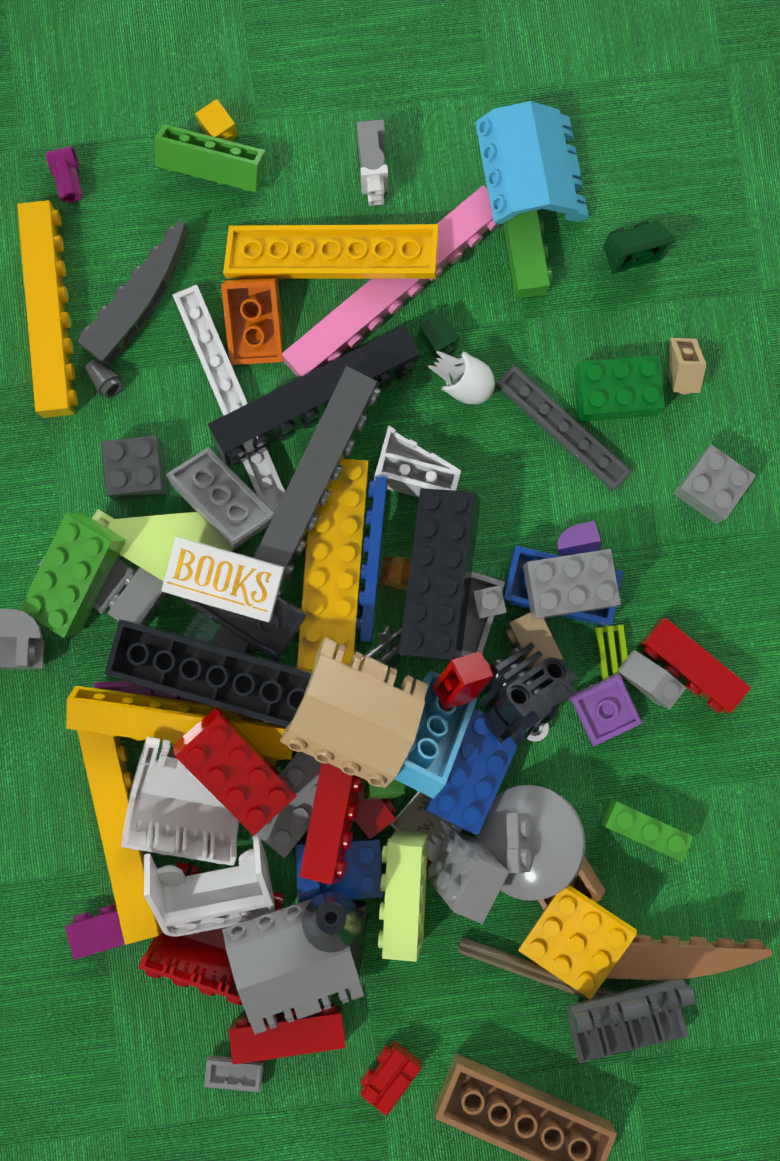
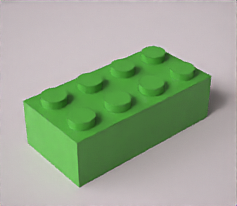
[19,512,126,638]

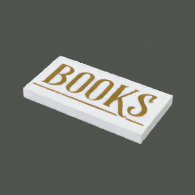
[161,536,285,622]

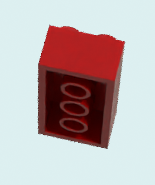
[173,707,297,836]

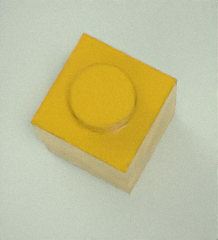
[195,99,238,142]

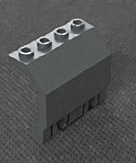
[566,979,696,1064]

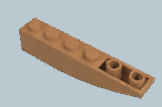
[606,934,772,980]

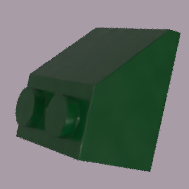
[603,221,675,274]

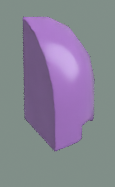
[558,521,601,556]

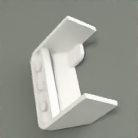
[144,833,275,937]

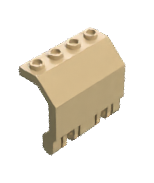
[280,637,428,788]

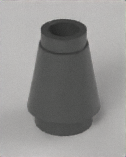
[85,359,123,399]

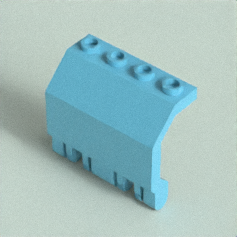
[475,101,589,224]

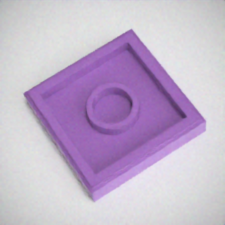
[570,673,643,747]

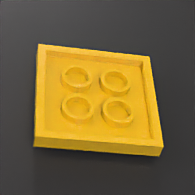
[518,885,637,1000]

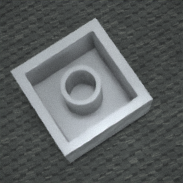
[672,445,756,524]

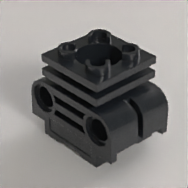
[476,642,577,745]

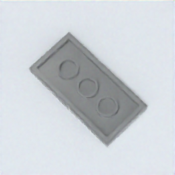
[165,447,275,550]

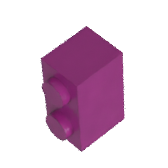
[65,903,125,960]

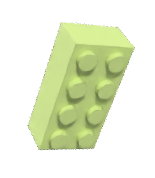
[378,830,429,962]

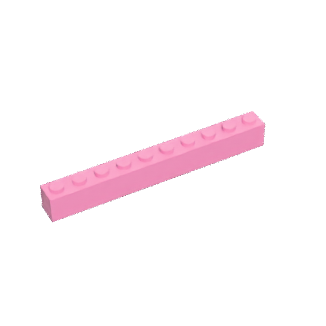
[282,185,500,378]

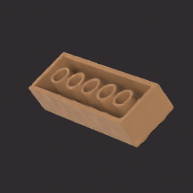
[434,1053,617,1161]

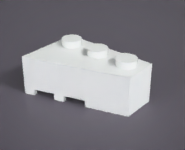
[374,425,461,497]

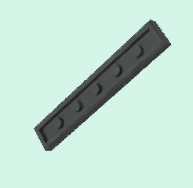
[495,365,632,492]

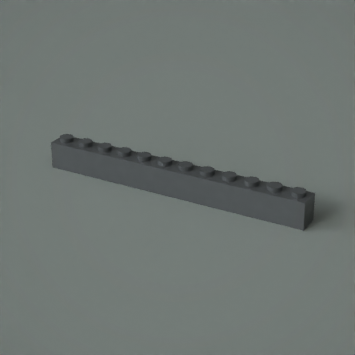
[213,366,381,654]

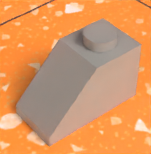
[617,650,686,710]

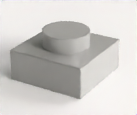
[472,585,507,619]

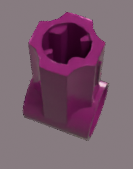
[46,146,84,203]

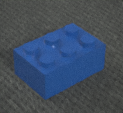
[296,836,383,902]

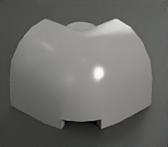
[0,609,44,670]

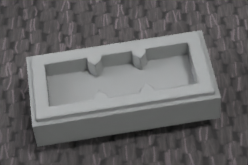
[204,1055,264,1093]

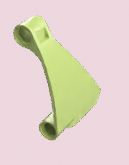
[92,509,233,581]

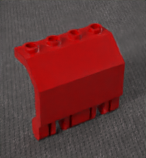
[138,861,285,1005]

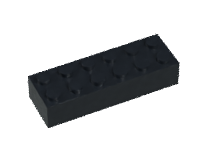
[399,488,481,663]

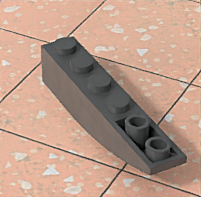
[77,220,189,368]

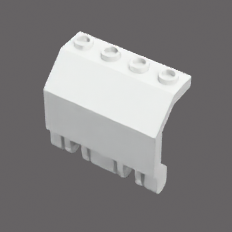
[121,736,239,866]

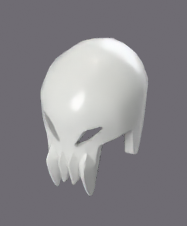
[428,351,495,404]

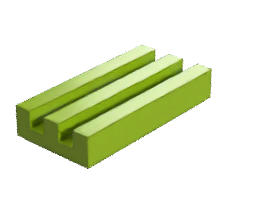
[595,625,628,680]

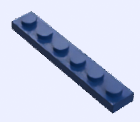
[356,475,388,642]

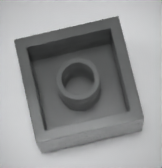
[101,435,167,500]

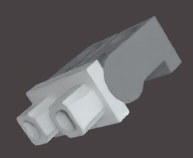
[357,119,388,206]

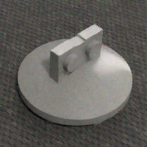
[476,785,585,901]

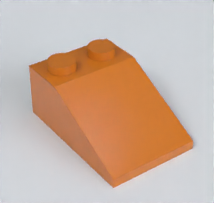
[221,277,283,365]

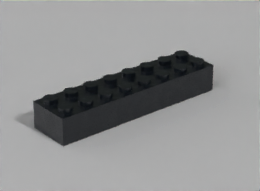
[207,326,420,466]
[104,619,313,728]

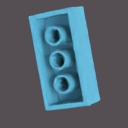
[395,670,477,799]

